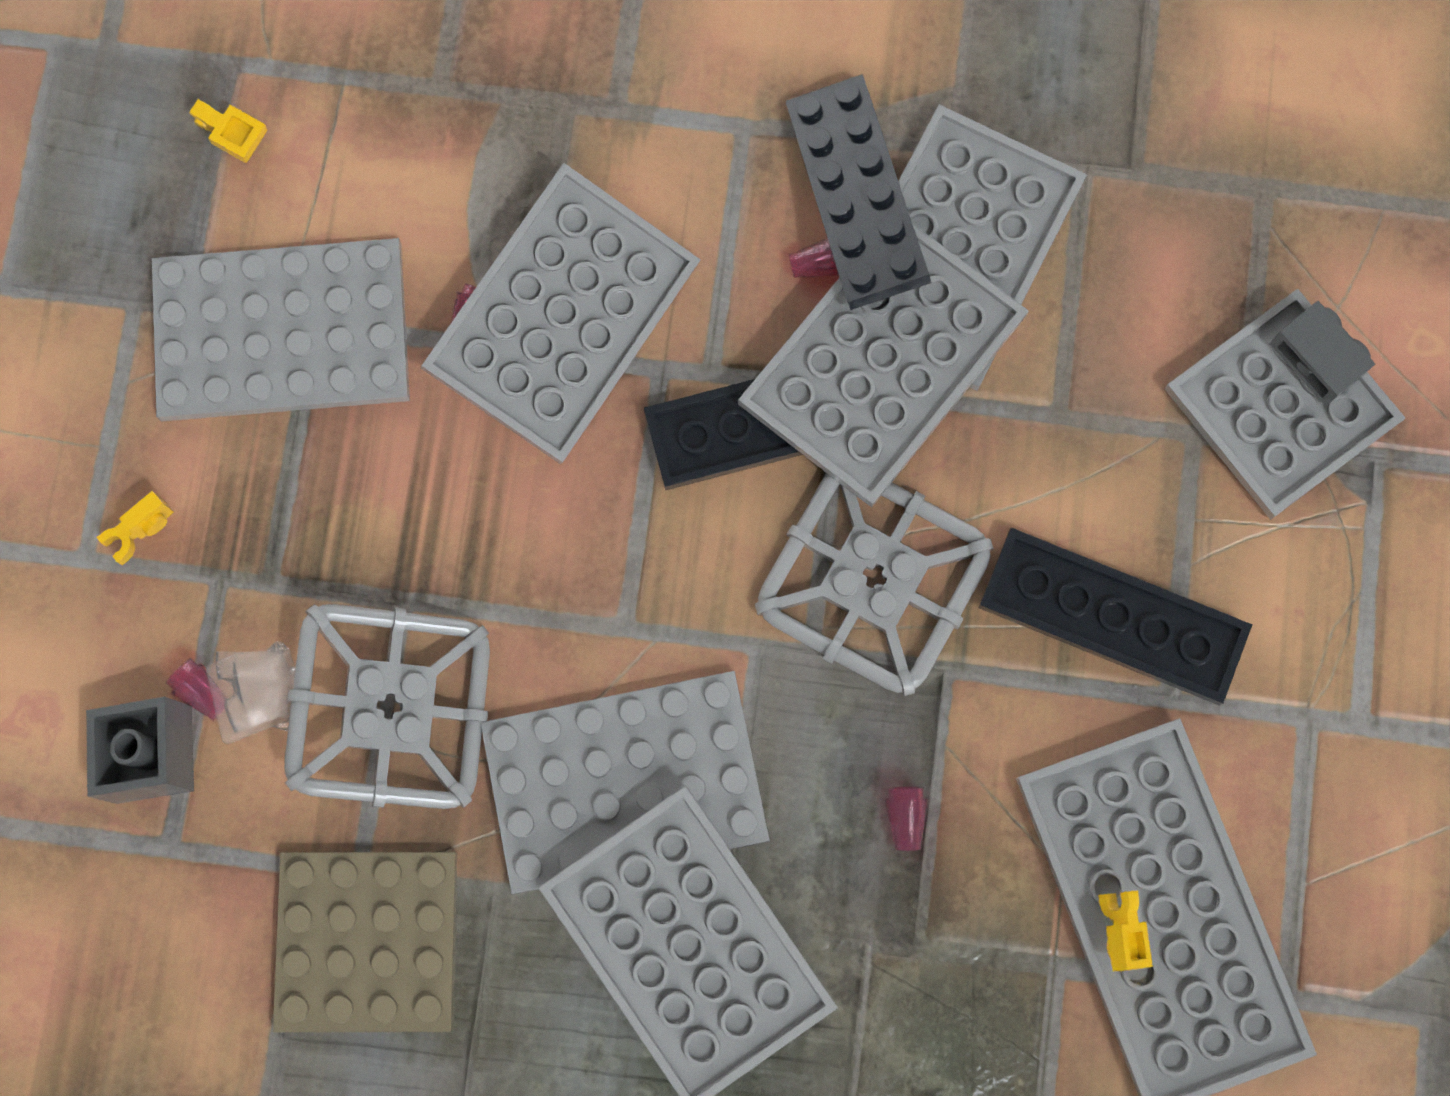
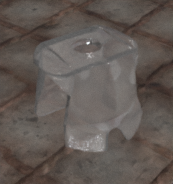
[206,641,295,744]

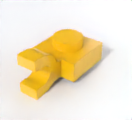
[189,99,268,163]
[96,491,174,566]
[1098,890,1153,972]

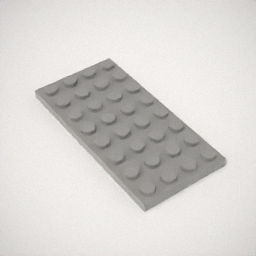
[1016,718,1317,1096]

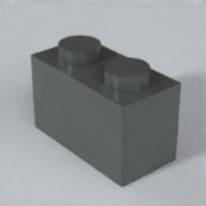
[1269,301,1375,407]

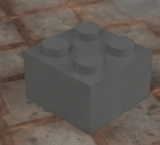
[86,697,194,804]

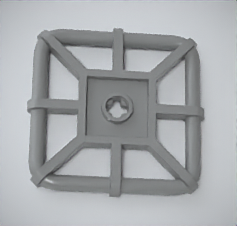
[754,474,994,696]
[284,604,490,809]

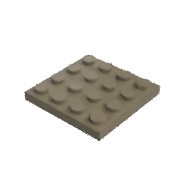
[273,852,458,1032]

